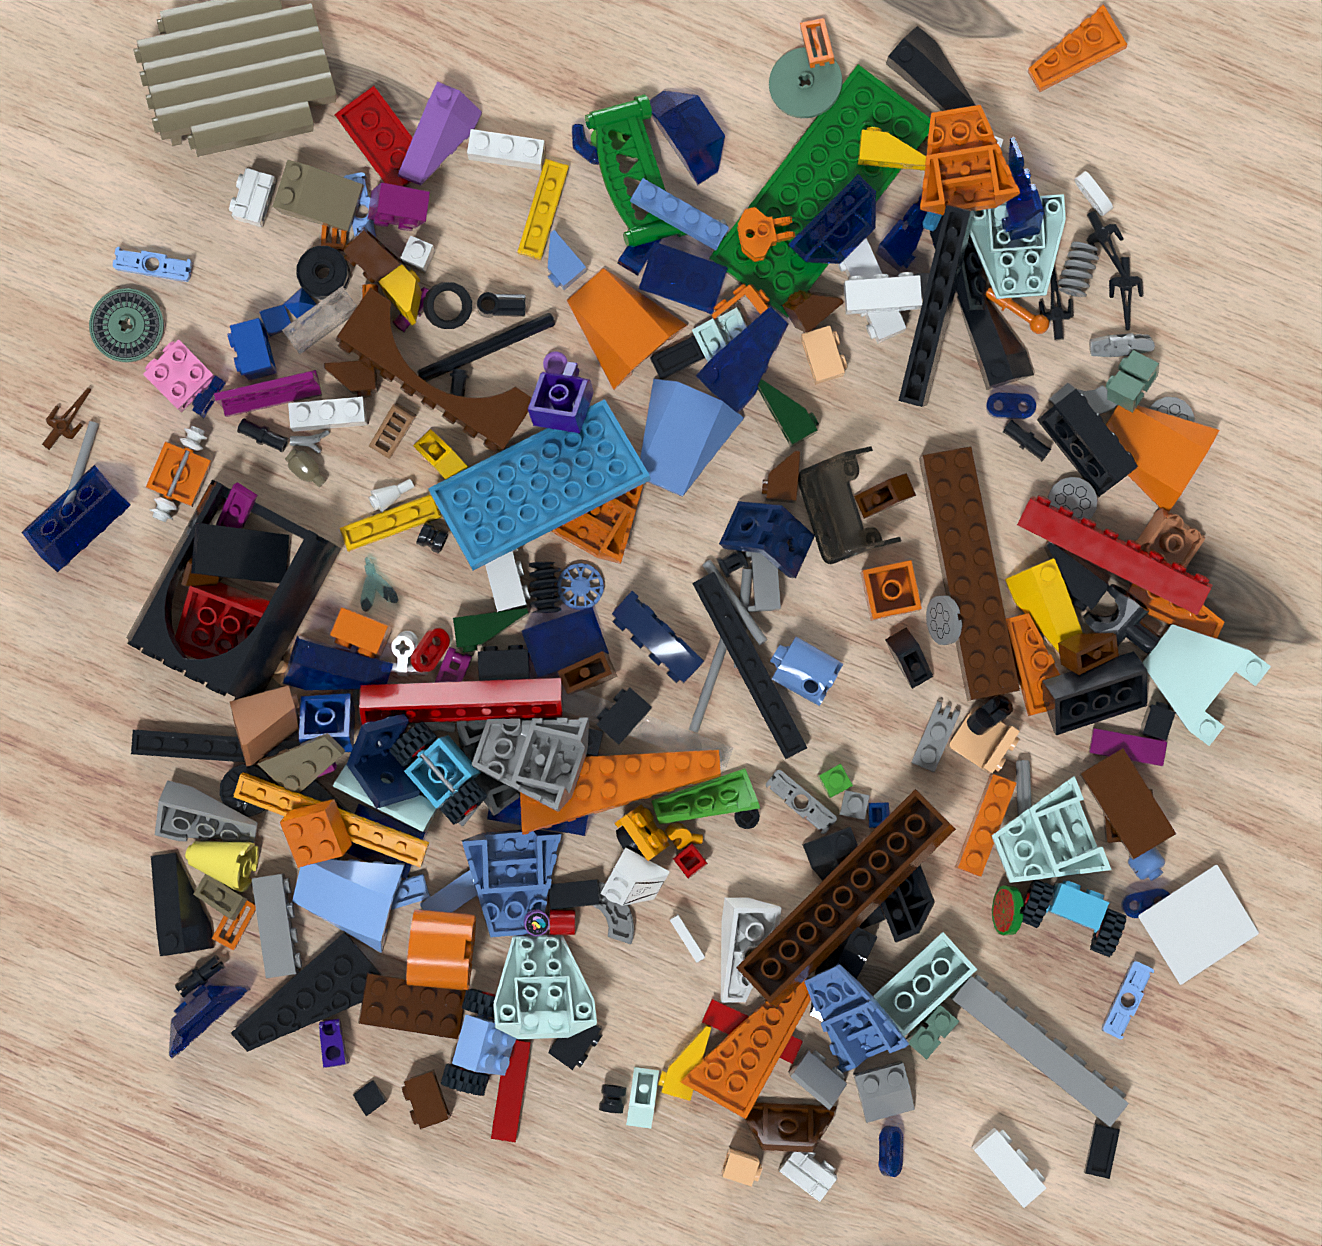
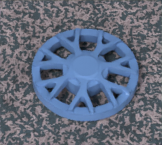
[557,563,604,610]

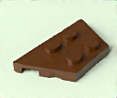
[744,1102,836,1153]

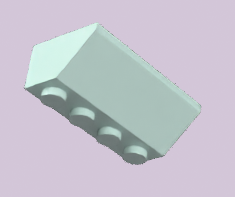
[333,765,438,832]
[873,932,977,1037]

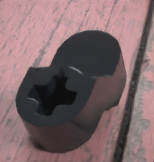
[967,695,1013,735]

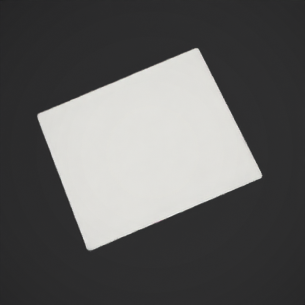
[1138,865,1259,985]

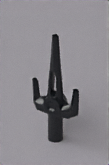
[1086,211,1126,277]
[1109,257,1144,331]
[1039,267,1074,341]

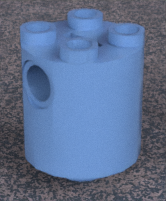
[770,637,843,706]

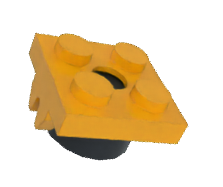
[615,804,670,861]

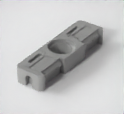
[765,770,837,834]

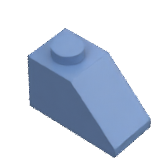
[547,230,587,290]

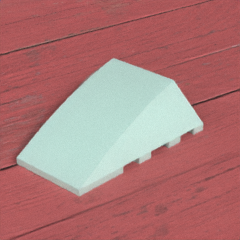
[991,776,1111,883]

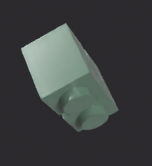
[1105,350,1159,413]
[906,1004,959,1060]

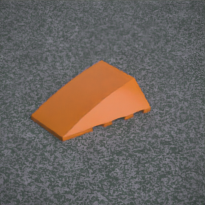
[920,105,1020,215]
[567,268,688,390]
[1106,405,1220,512]
[552,484,643,564]

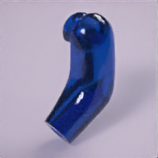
[571,124,599,165]

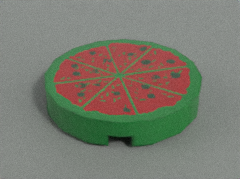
[992,885,1024,936]

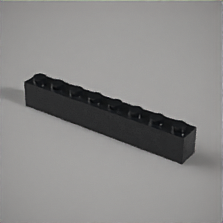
[898,205,975,407]

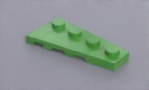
[651,768,760,824]

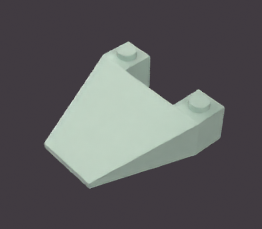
[1142,624,1271,746]

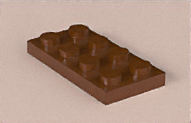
[358,973,466,1039]

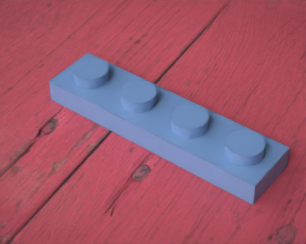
[630,178,729,250]

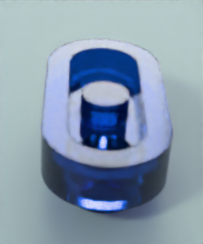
[986,392,1036,419]
[1121,888,1170,918]
[878,1126,903,1177]

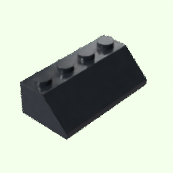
[1037,389,1138,497]
[1042,651,1147,735]

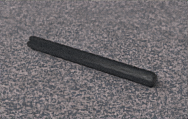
[417,313,555,382]

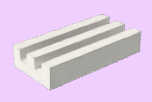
[670,914,705,963]

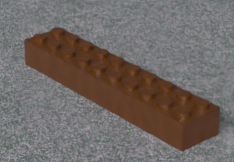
[919,446,1020,701]
[736,789,956,1007]

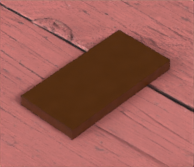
[1080,748,1176,860]

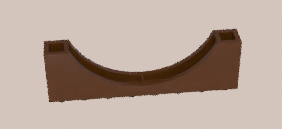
[336,288,532,452]

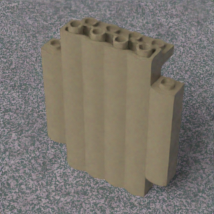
[133,0,336,157]

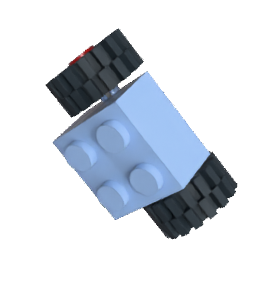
[441,988,516,1096]

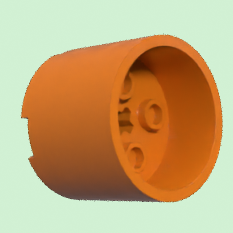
[406,909,476,990]

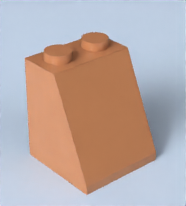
[230,686,300,767]

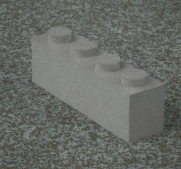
[252,873,302,978]

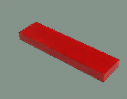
[701,999,803,1064]
[491,1040,531,1143]

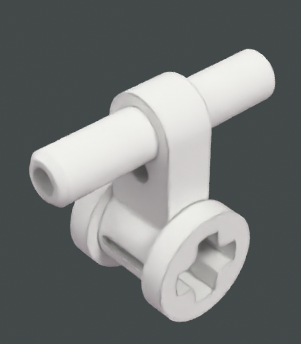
[378,631,428,677]

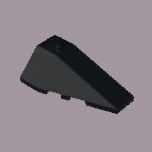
[930,215,986,311]
[957,296,1034,390]
[802,827,885,929]
[151,852,214,957]
[810,927,878,1021]

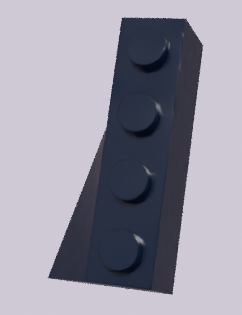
[612,590,704,684]

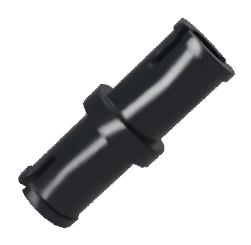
[237,418,289,453]
[1003,420,1051,462]
[175,955,225,997]

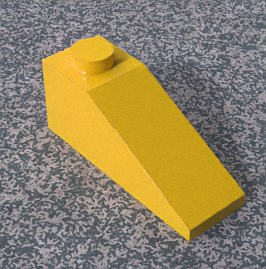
[858,127,926,171]
[658,1025,711,1101]

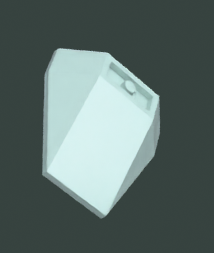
[970,194,1066,299]
[493,935,597,1039]

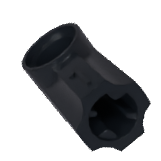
[477,292,525,318]

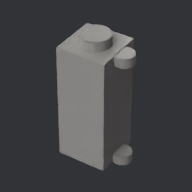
[744,552,781,612]

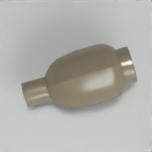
[285,448,326,488]

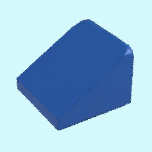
[259,304,293,337]

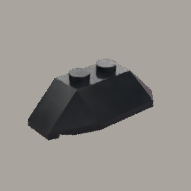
[880,865,935,943]

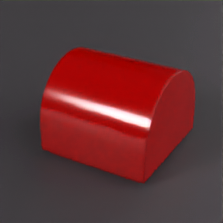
[673,844,708,879]
[550,910,575,935]

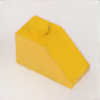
[378,264,422,326]
[413,429,468,480]

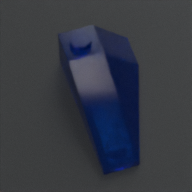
[876,194,928,272]

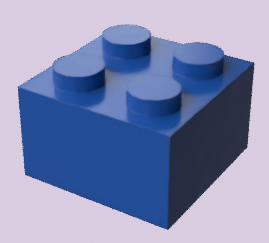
[227,318,277,381]
[299,693,355,752]

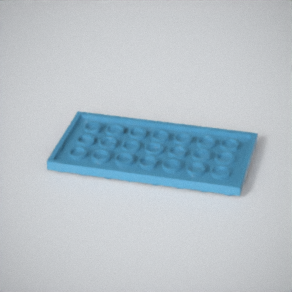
[428,399,651,571]

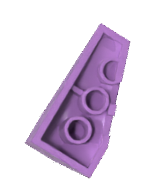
[398,82,482,186]

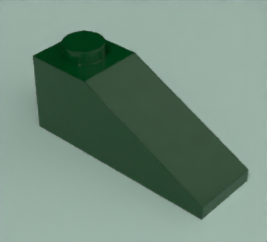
[754,378,819,447]
[453,608,529,653]

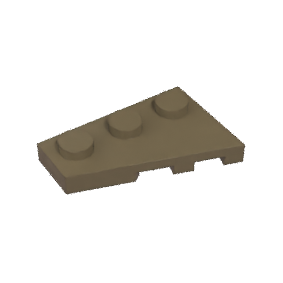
[257,733,345,793]

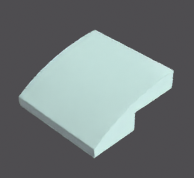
[692,307,761,374]

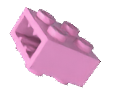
[143,340,217,413]

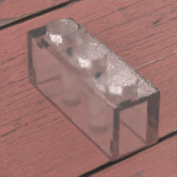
[282,286,357,354]

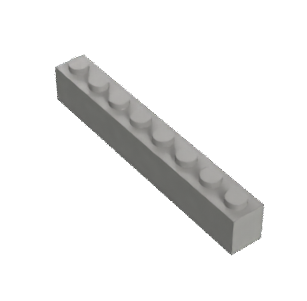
[950,975,1129,1127]

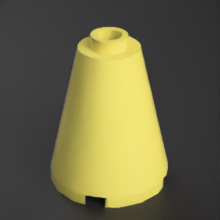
[185,841,259,892]

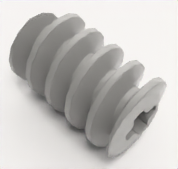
[1058,241,1099,297]

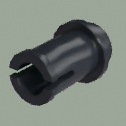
[450,369,469,397]

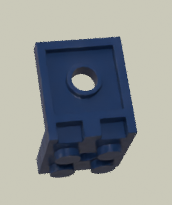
[719,501,815,579]
[346,714,421,809]

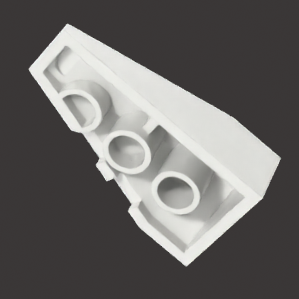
[721,897,781,1002]

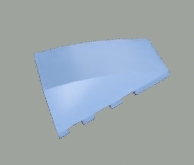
[292,858,405,953]

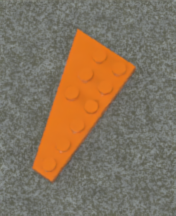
[679,979,811,1119]

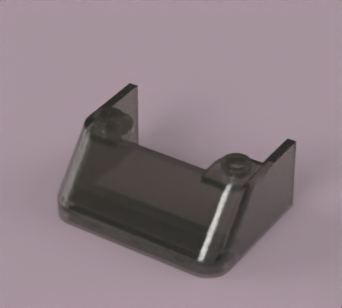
[798,446,901,564]

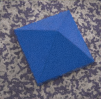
[284,288,318,322]
[868,802,891,828]

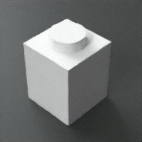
[401,236,435,273]

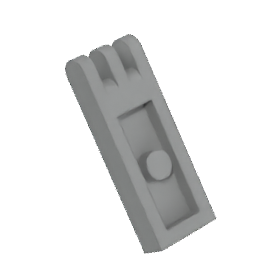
[911,701,960,772]

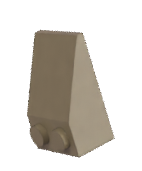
[272,160,364,232]

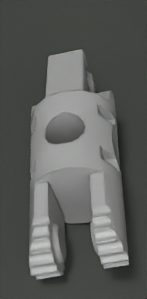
[1089,333,1155,357]

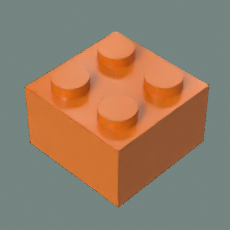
[860,560,922,621]
[330,607,392,659]
[280,799,352,868]

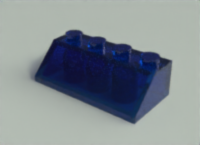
[21,465,131,573]

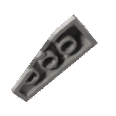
[155,780,258,843]

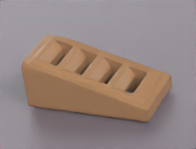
[369,403,417,459]

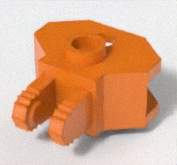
[737,207,795,262]

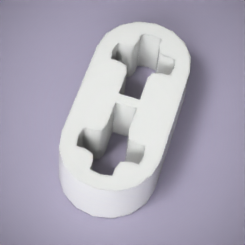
[1074,171,1113,216]

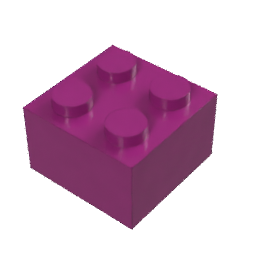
[367,182,430,231]

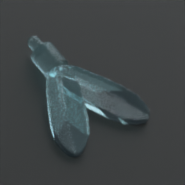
[360,557,398,612]

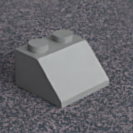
[788,1049,847,1110]
[853,1061,915,1123]

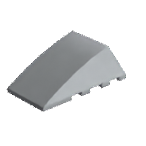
[472,718,589,812]

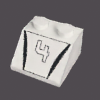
[600,848,669,906]

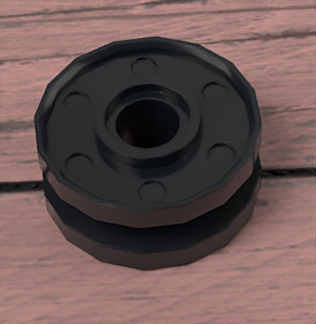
[296,246,350,300]
[220,764,274,817]

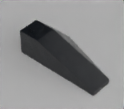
[886,26,976,111]

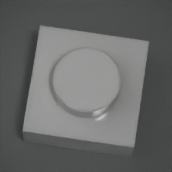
[839,790,870,820]

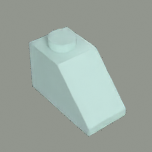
[626,1067,659,1129]

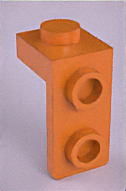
[711,284,771,319]

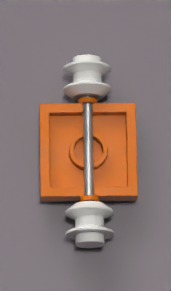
[146,426,212,522]

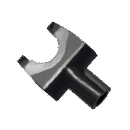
[1083,584,1161,654]

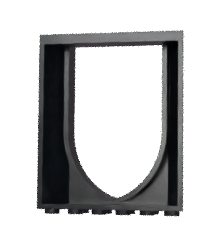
[126,480,342,700]

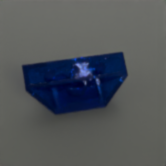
[649,91,725,186]
[788,174,876,264]
[169,984,251,1059]

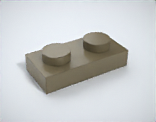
[193,874,247,921]

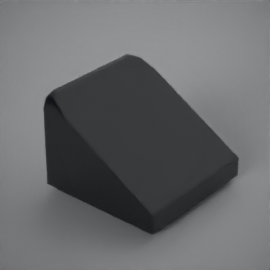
[353,1080,388,1116]

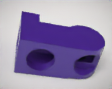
[319,1018,348,1068]

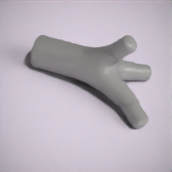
[290,430,330,453]

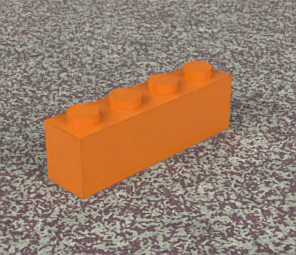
[955,774,1017,877]

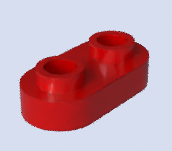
[411,628,450,673]

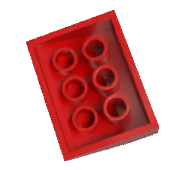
[175,582,270,659]

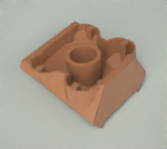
[1135,508,1205,567]

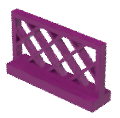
[214,370,322,417]

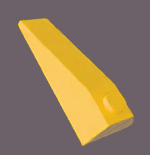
[1005,558,1083,653]

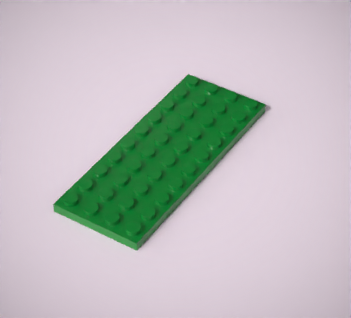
[709,64,930,319]

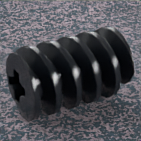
[529,562,562,613]

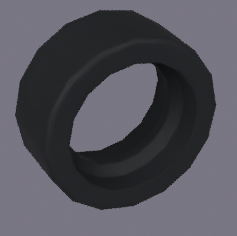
[423,282,472,329]

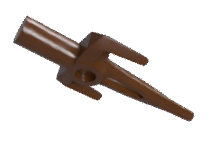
[42,388,91,450]

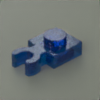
[192,375,226,419]

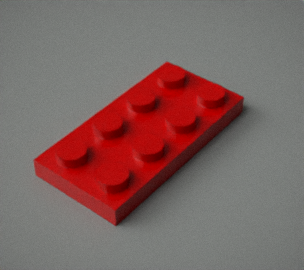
[334,86,413,187]

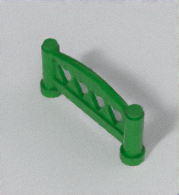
[585,94,688,247]

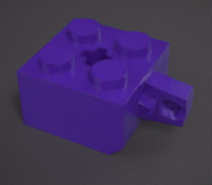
[528,362,594,433]

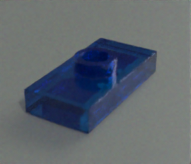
[617,239,662,276]

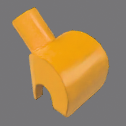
[665,822,703,850]

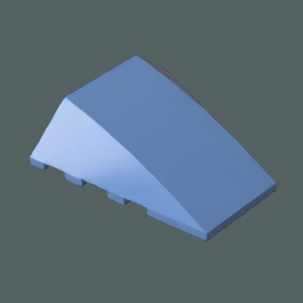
[640,379,744,497]
[461,830,562,937]
[804,964,909,1073]

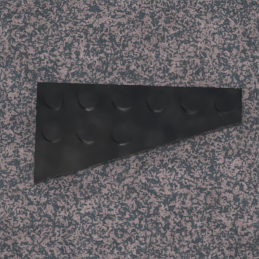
[231,932,382,1052]

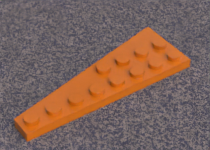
[520,750,721,834]

